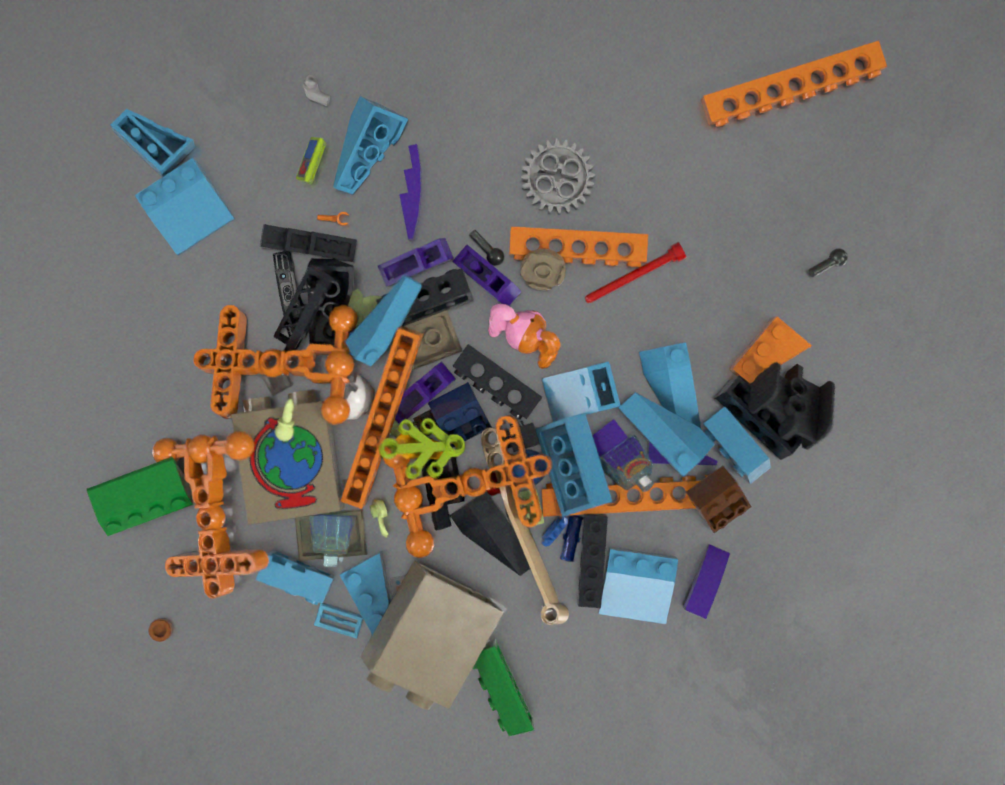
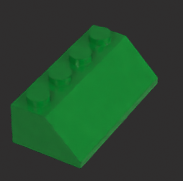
[87,457,193,536]
[473,639,534,736]

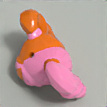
[488,304,561,369]

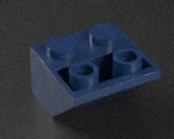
[428,382,492,448]

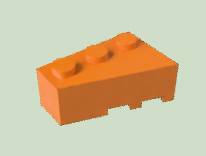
[729,316,812,384]

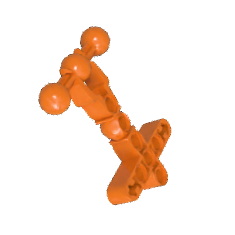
[193,305,358,425]
[383,415,553,558]
[152,431,269,599]

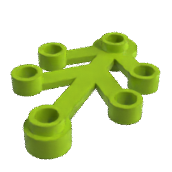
[379,418,465,479]

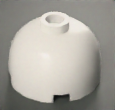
[344,373,374,420]

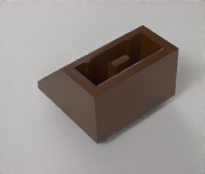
[686,465,751,533]

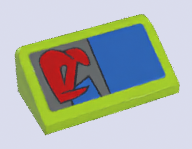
[296,137,327,185]

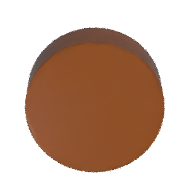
[149,618,173,642]

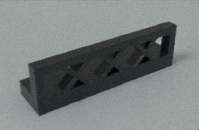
[273,264,334,352]

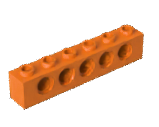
[509,227,648,267]

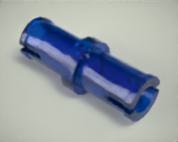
[560,515,583,562]

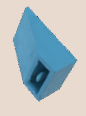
[542,362,621,422]

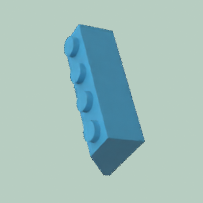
[535,413,613,517]

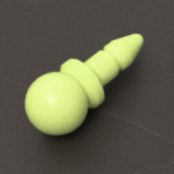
[275,399,294,441]

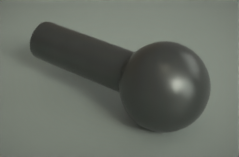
[469,230,504,266]
[809,248,848,277]

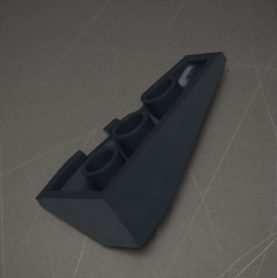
[307,258,354,347]
[449,491,531,576]

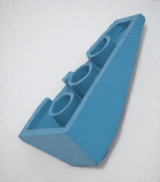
[333,96,408,194]
[345,274,422,366]
[639,342,702,430]
[619,392,715,477]

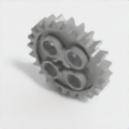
[521,139,595,214]

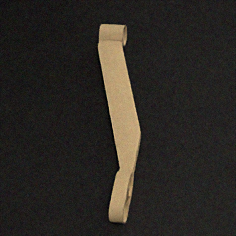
[481,428,569,625]

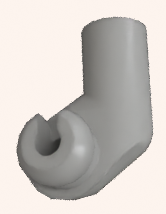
[303,75,331,106]

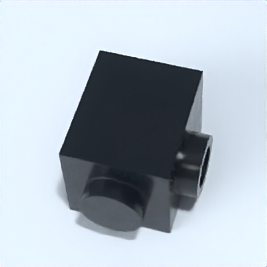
[504,421,540,452]

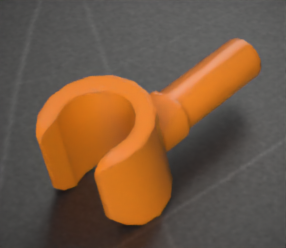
[317,212,349,226]

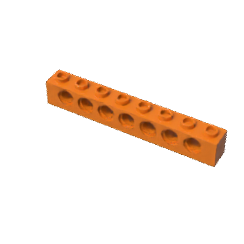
[701,40,887,127]
[340,326,424,509]
[541,474,710,517]

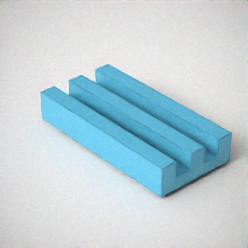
[314,603,363,639]

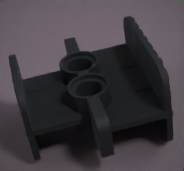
[749,362,835,450]

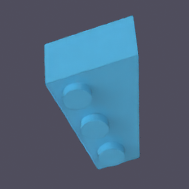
[110,109,195,177]
[704,407,771,484]
[255,549,335,605]
[340,550,391,635]

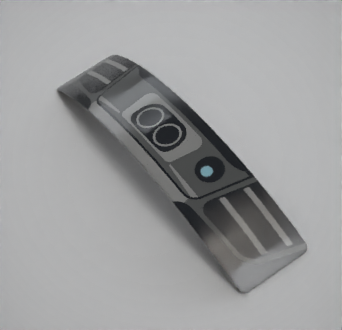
[273,251,307,338]

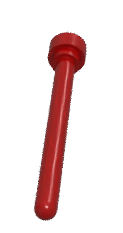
[585,242,687,303]

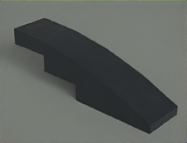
[260,224,357,262]

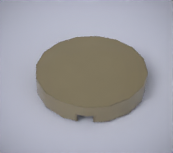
[521,249,566,290]

